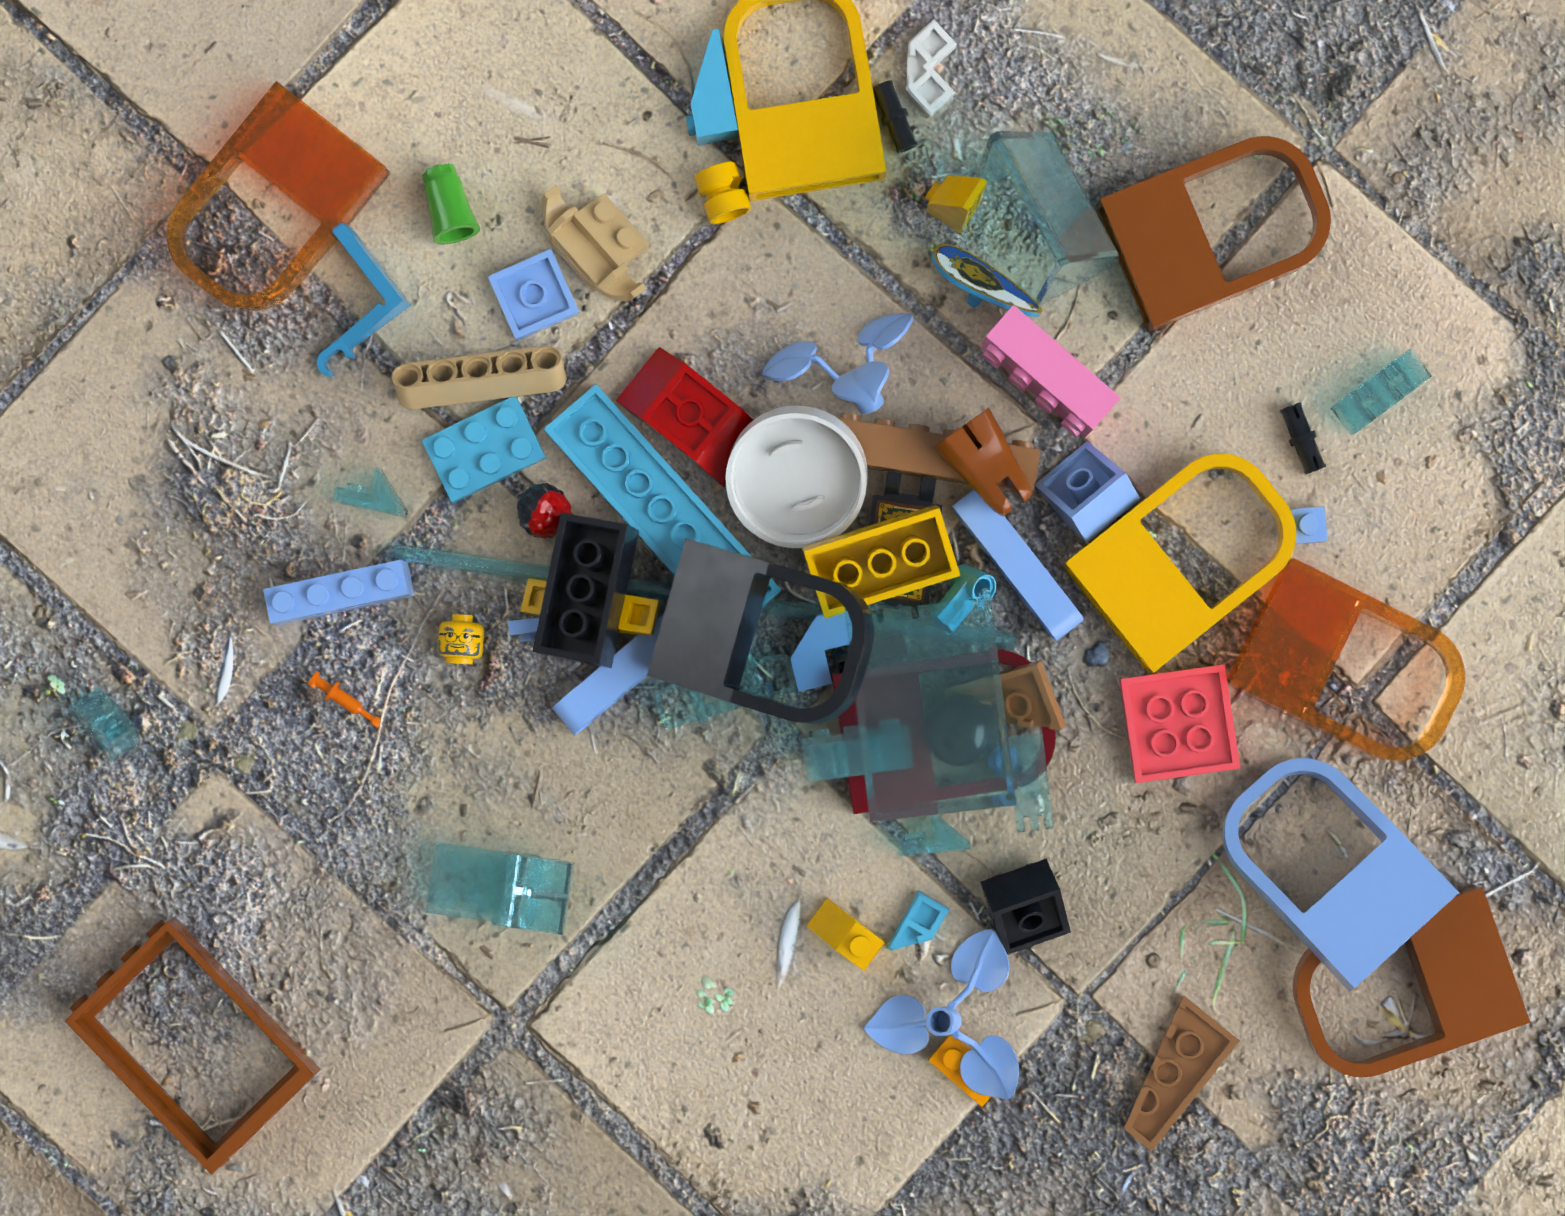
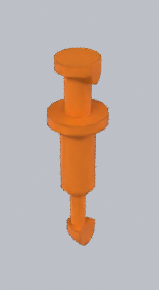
[307,670,380,728]

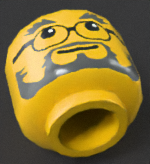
[437,614,484,665]

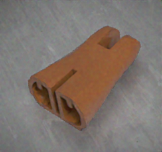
[933,408,1032,517]

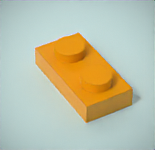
[928,1035,991,1107]

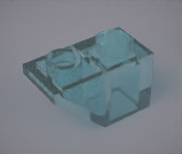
[69,688,140,763]

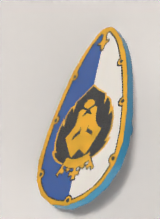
[932,244,1042,317]

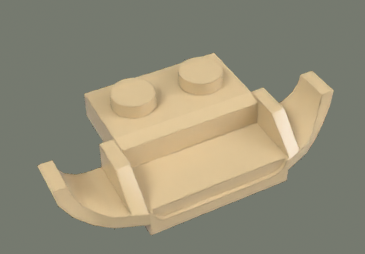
[542,185,649,301]

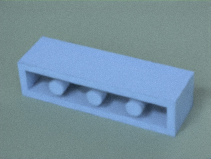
[263,560,415,625]

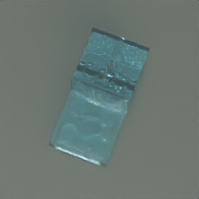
[425,842,575,935]

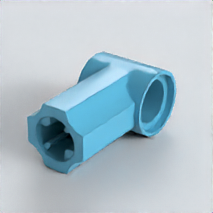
[929,564,996,634]

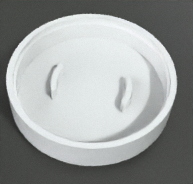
[725,406,868,548]

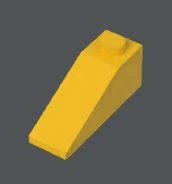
[925,175,988,234]

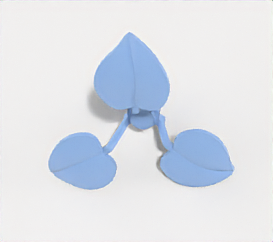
[762,313,914,414]
[864,929,1019,1100]

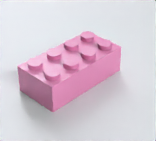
[980,305,1121,438]

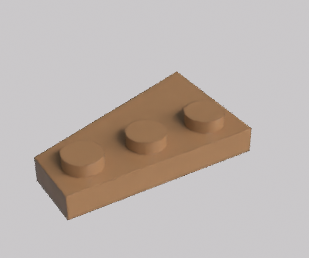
[944,660,1066,730]

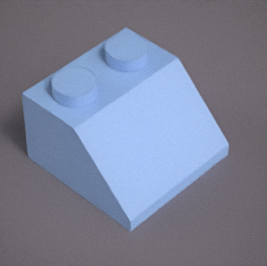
[1035,441,1140,543]

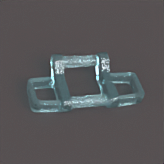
[654,651,797,729]

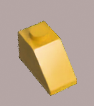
[806,898,885,971]

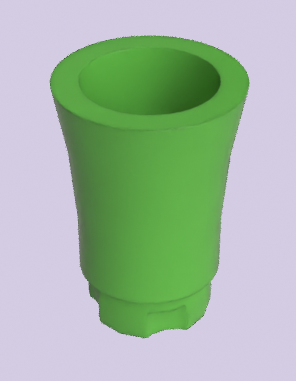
[422,163,480,244]

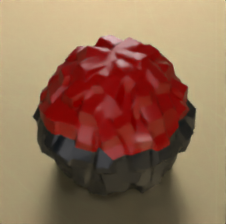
[517,483,573,539]

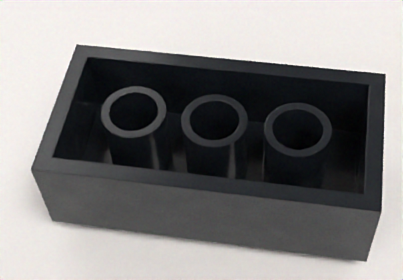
[532,513,639,668]

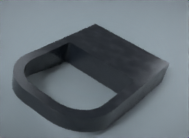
[647,538,874,724]

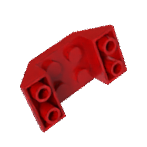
[615,347,753,487]

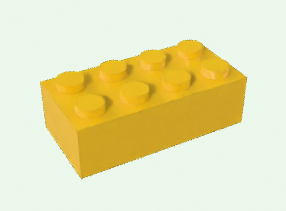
[802,505,960,618]

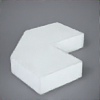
[906,19,957,118]

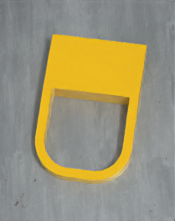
[724,0,887,202]
[1061,453,1296,674]

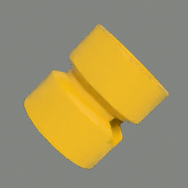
[694,161,752,225]

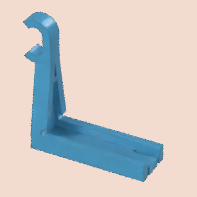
[317,222,411,378]

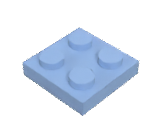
[488,249,580,341]

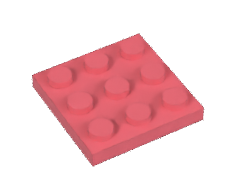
[1119,664,1241,783]

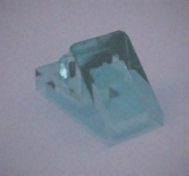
[333,467,408,518]
[897,809,971,856]

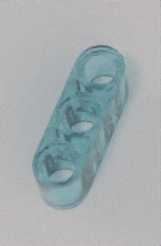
[1330,348,1432,436]

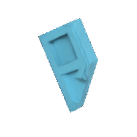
[886,891,949,951]

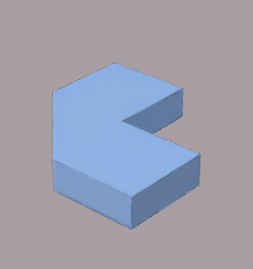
[790,612,852,692]

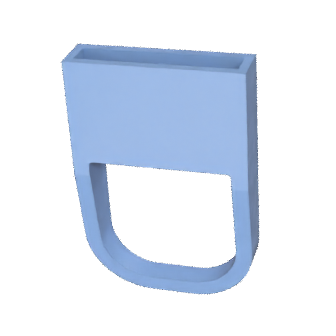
[1222,758,1459,991]

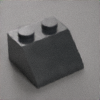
[980,858,1071,955]

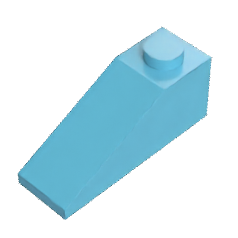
[686,29,739,146]

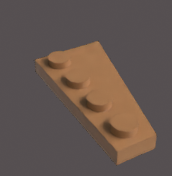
[1124,995,1240,1152]

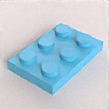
[422,396,547,504]

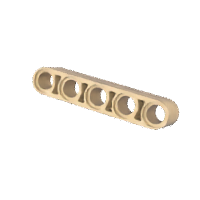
[391,346,567,409]

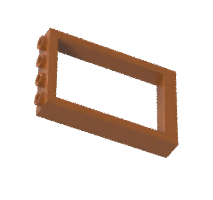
[65,919,321,1175]

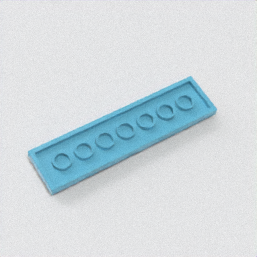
[544,384,781,608]

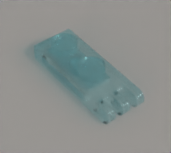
[1006,733,1053,833]

